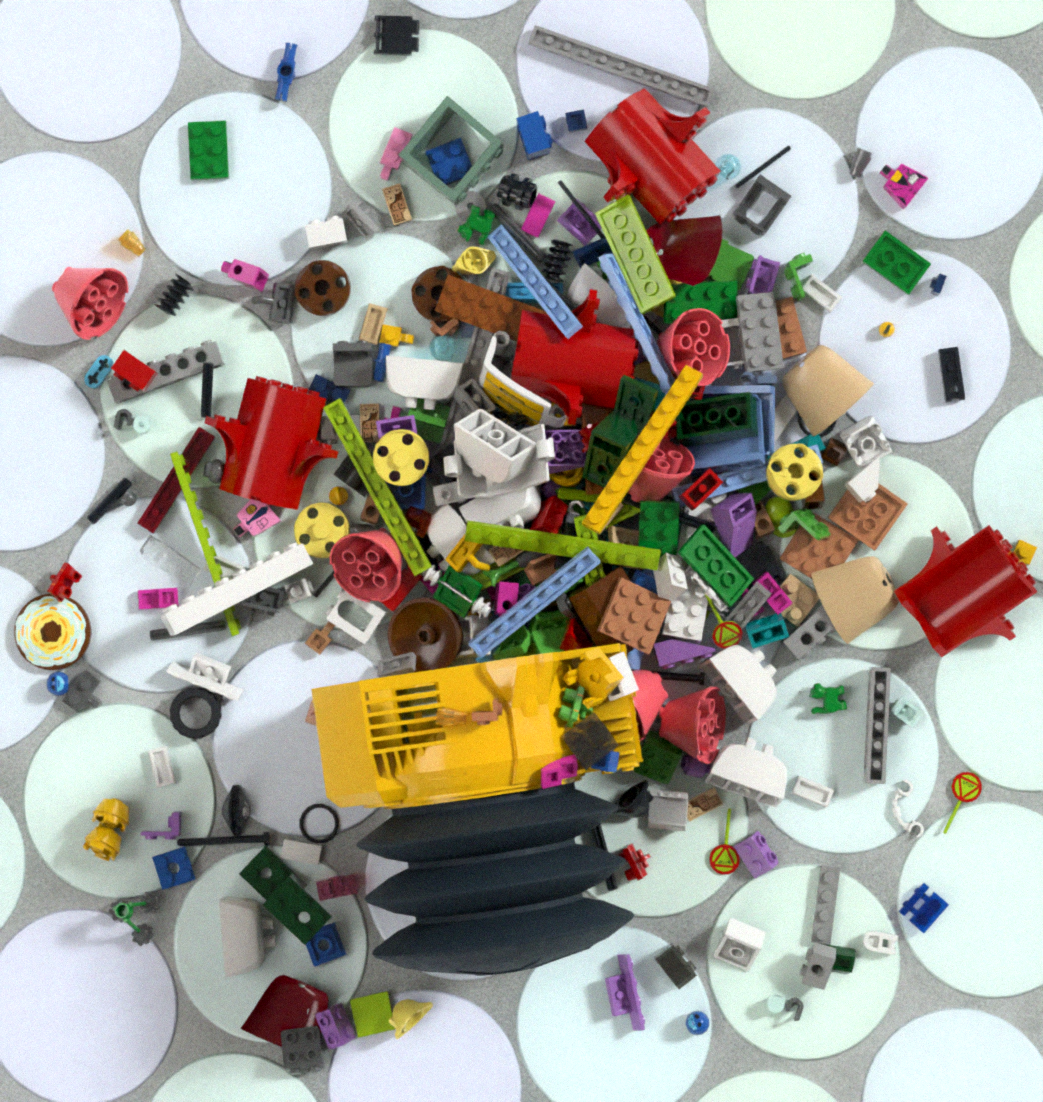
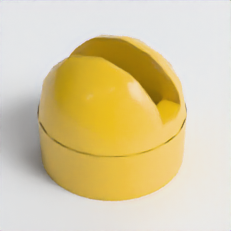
[879,322,895,337]

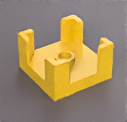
[563,647,624,709]

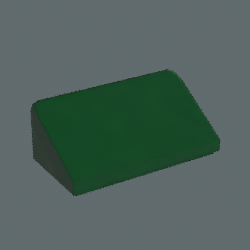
[815,944,856,973]

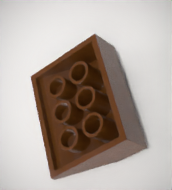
[569,566,634,654]

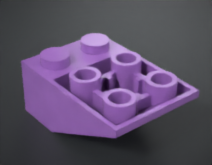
[376,415,424,483]
[545,430,586,474]
[711,493,757,557]
[653,639,716,669]

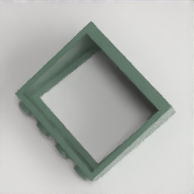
[399,96,504,206]

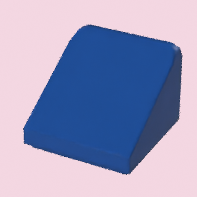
[591,748,619,772]

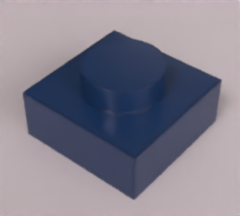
[565,109,587,133]
[929,273,947,296]

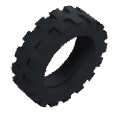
[169,687,222,739]

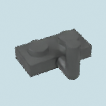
[251,282,294,324]
[62,670,102,712]

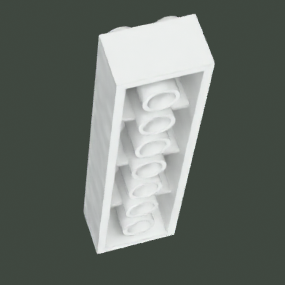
[661,493,727,644]
[160,542,313,636]

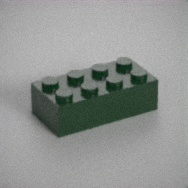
[676,392,758,447]

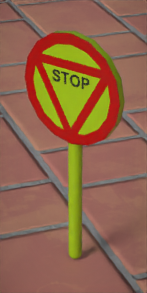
[705,594,743,649]
[943,772,982,834]
[709,808,740,875]

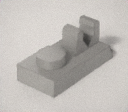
[343,201,379,241]
[377,652,416,678]

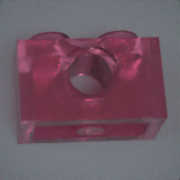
[316,872,359,901]

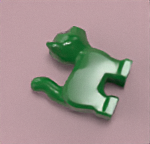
[457,205,495,245]
[809,683,847,714]

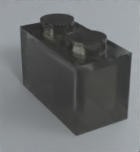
[654,943,697,989]

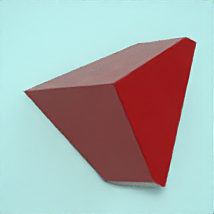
[559,618,592,651]

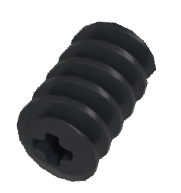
[542,239,573,282]
[154,273,194,316]

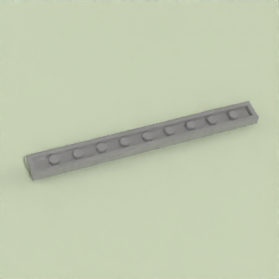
[528,25,714,108]
[438,267,511,452]

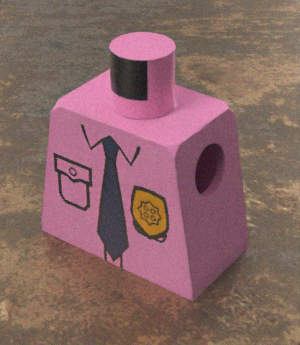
[233,499,282,537]

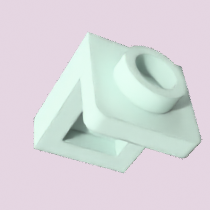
[891,696,924,728]

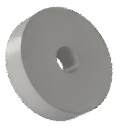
[455,191,486,222]

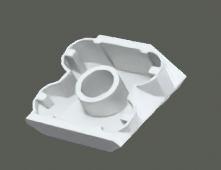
[840,416,892,470]
[648,790,688,831]

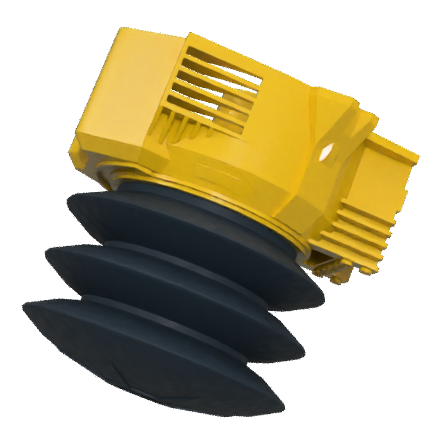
[311,643,643,976]

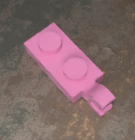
[380,127,412,181]

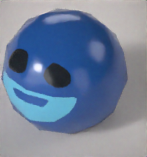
[46,671,69,696]
[685,1011,709,1035]

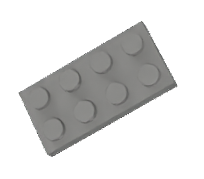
[735,292,784,372]

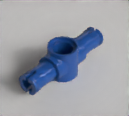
[275,42,298,102]

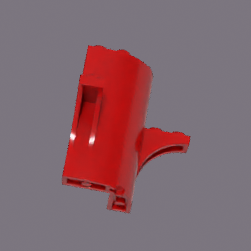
[584,88,721,225]
[510,289,639,425]
[204,376,339,510]
[894,525,1038,657]

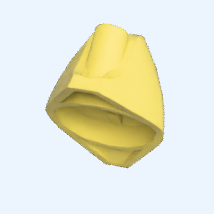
[452,247,496,275]
[388,999,433,1040]

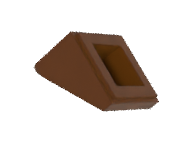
[821,437,847,466]

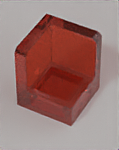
[405,505,431,538]

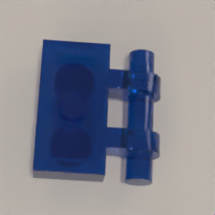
[898,883,949,933]

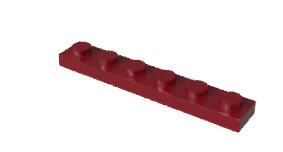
[137,427,216,534]

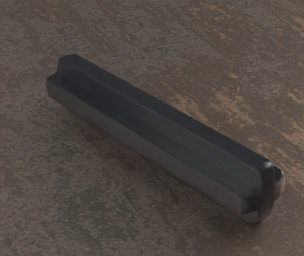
[201,362,214,418]
[87,478,132,524]

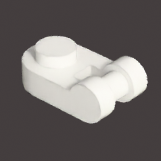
[863,931,899,955]

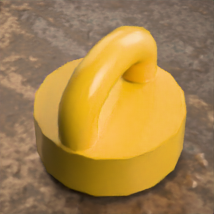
[329,486,348,506]

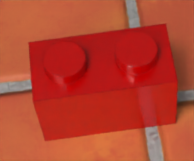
[111,350,158,392]
[679,468,723,511]
[529,495,569,534]

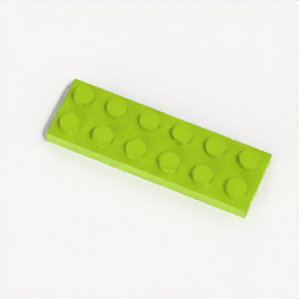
[595,195,676,314]

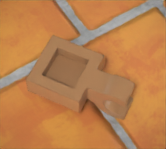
[305,621,336,655]

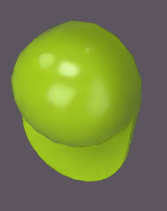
[765,496,798,538]

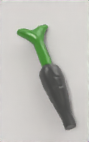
[482,551,546,587]

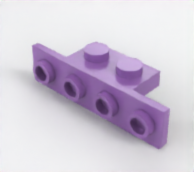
[605,954,645,1031]

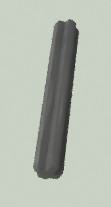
[489,203,546,263]
[150,620,226,641]

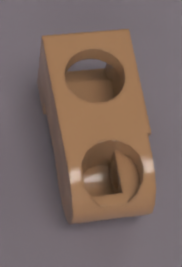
[360,493,380,526]
[754,500,775,540]

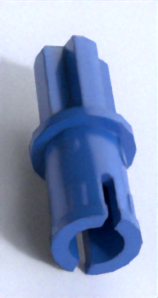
[373,343,392,382]

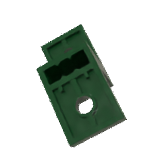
[582,375,658,488]
[239,846,332,945]

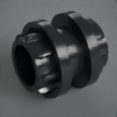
[497,173,537,211]

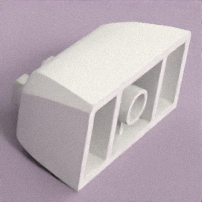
[567,263,632,328]
[386,356,464,410]
[454,409,536,486]
[458,485,541,529]
[426,502,495,575]
[699,645,777,725]
[704,737,787,807]
[219,897,276,978]

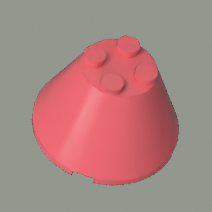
[52,267,128,340]
[657,308,730,386]
[628,437,695,502]
[330,528,402,602]
[632,669,668,741]
[659,686,726,764]

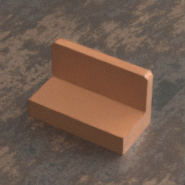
[524,554,557,586]

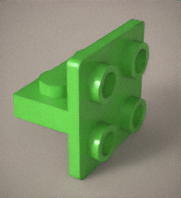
[408,398,451,443]
[492,625,538,660]

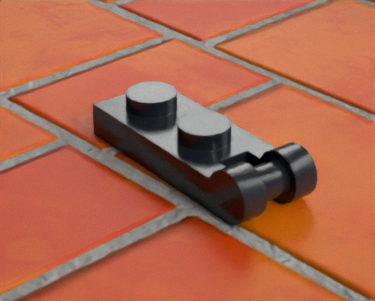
[938,347,965,403]

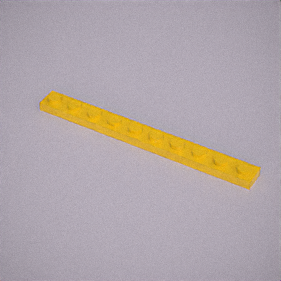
[582,365,703,534]

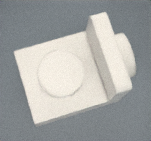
[284,578,314,604]

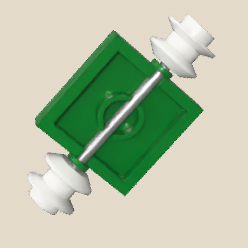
[423,565,492,619]

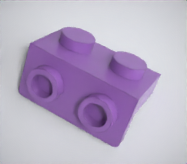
[557,199,602,246]
[745,255,780,294]
[734,831,779,879]
[315,1002,356,1050]

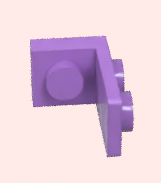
[141,812,182,840]

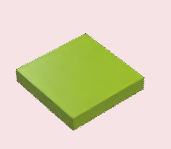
[350,991,395,1038]

